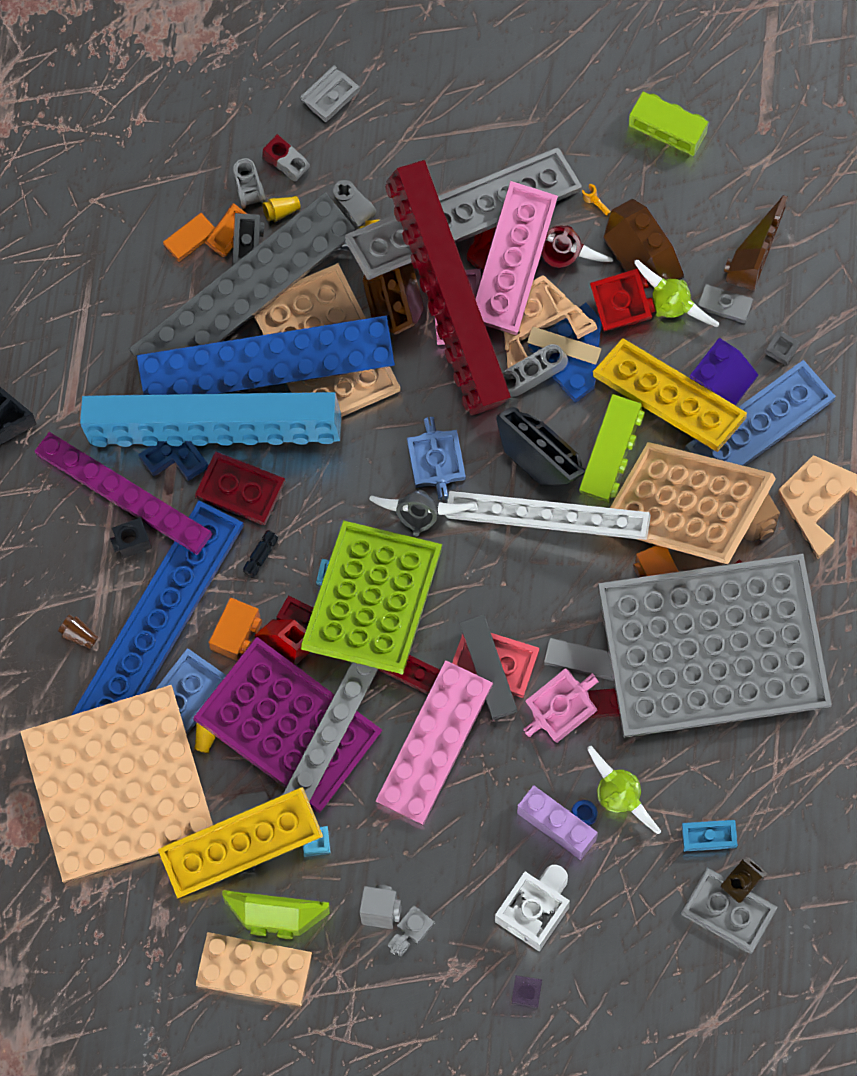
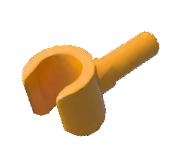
[582,184,611,216]

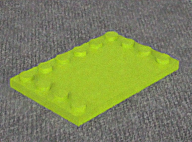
[301,520,442,674]

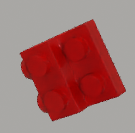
[590,269,656,332]

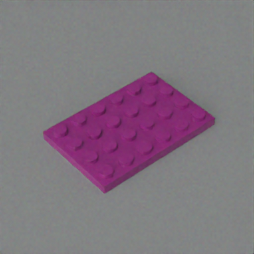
[193,637,382,814]

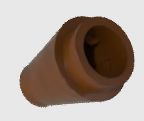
[58,615,98,649]

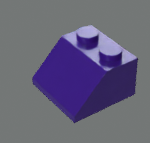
[690,338,759,406]

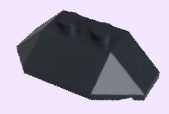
[496,406,585,485]

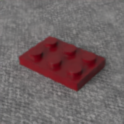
[195,451,286,526]

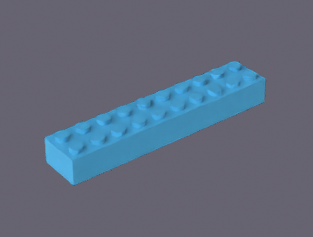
[80,392,341,447]

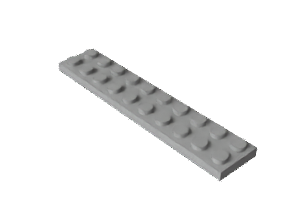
[345,147,582,280]

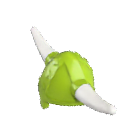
[635,260,719,327]
[588,746,661,834]

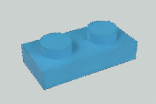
[682,820,738,851]

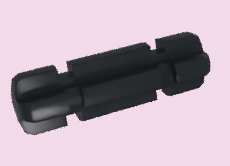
[243,530,278,577]

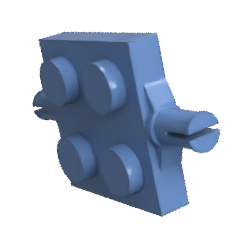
[407,417,466,500]

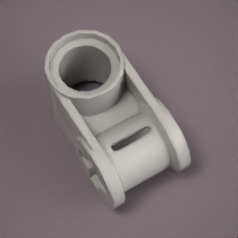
[233,158,266,209]
[333,180,376,229]

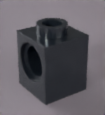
[110,517,152,559]

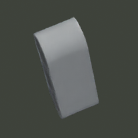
[502,344,568,397]

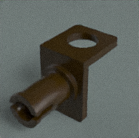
[721,857,768,903]

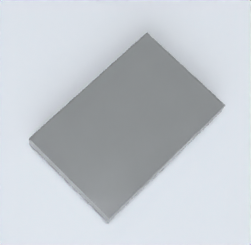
[681,867,778,955]

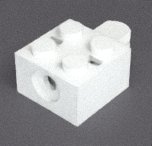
[495,865,570,952]

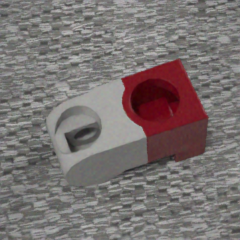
[262,134,310,181]

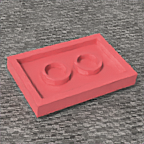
[452,633,540,698]

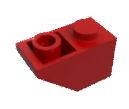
[255,619,310,665]

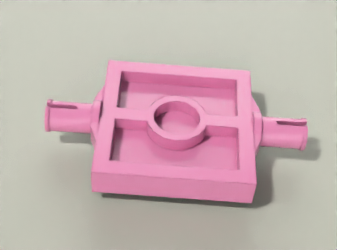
[523,668,599,743]

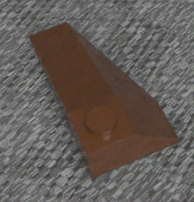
[724,195,788,291]

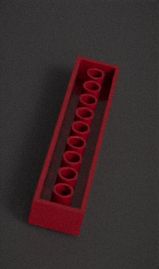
[385,160,511,416]

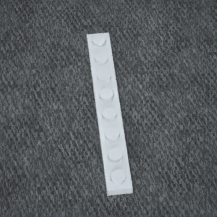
[445,491,651,540]

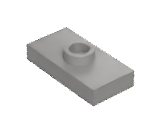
[698,284,753,324]

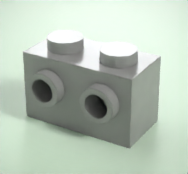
[360,885,402,929]

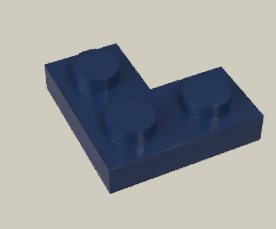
[138,441,209,481]

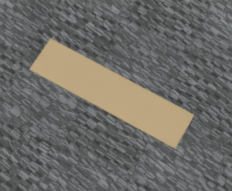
[527,327,602,365]

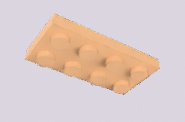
[196,932,313,1006]

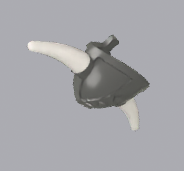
[369,490,474,536]

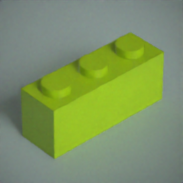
[629,91,709,156]

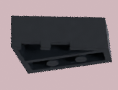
[0,387,37,445]

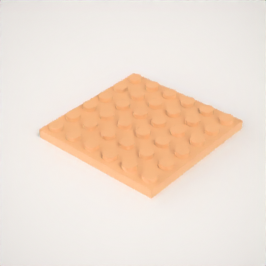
[20,685,213,883]

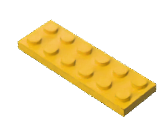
[593,338,747,452]
[158,787,323,898]

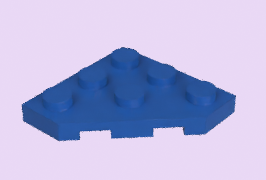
[528,302,602,403]

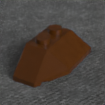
[603,199,684,284]
[362,262,424,335]

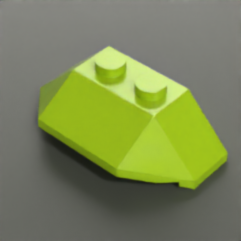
[222,890,330,939]

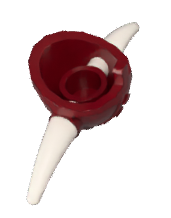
[541,225,613,268]

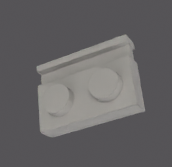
[300,65,360,122]

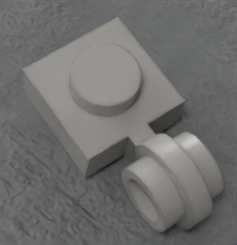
[388,905,435,956]

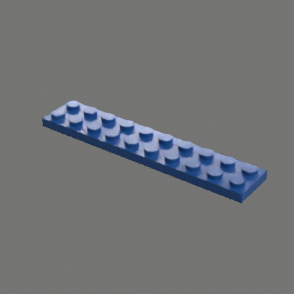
[137,316,395,395]
[71,501,244,715]

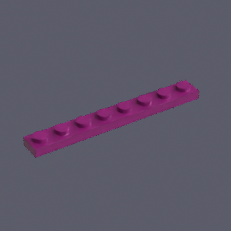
[34,432,212,555]

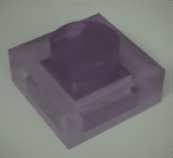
[511,975,542,1008]

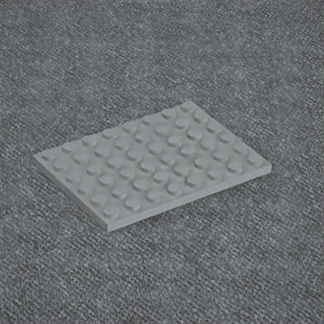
[598,554,832,738]

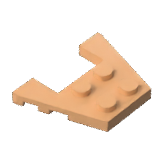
[504,275,598,368]
[778,455,857,559]

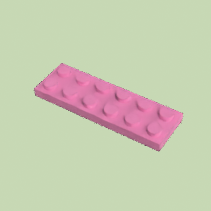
[475,181,558,335]
[376,660,493,825]

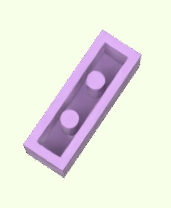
[517,785,598,860]

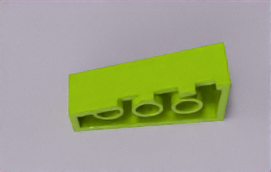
[579,394,645,503]

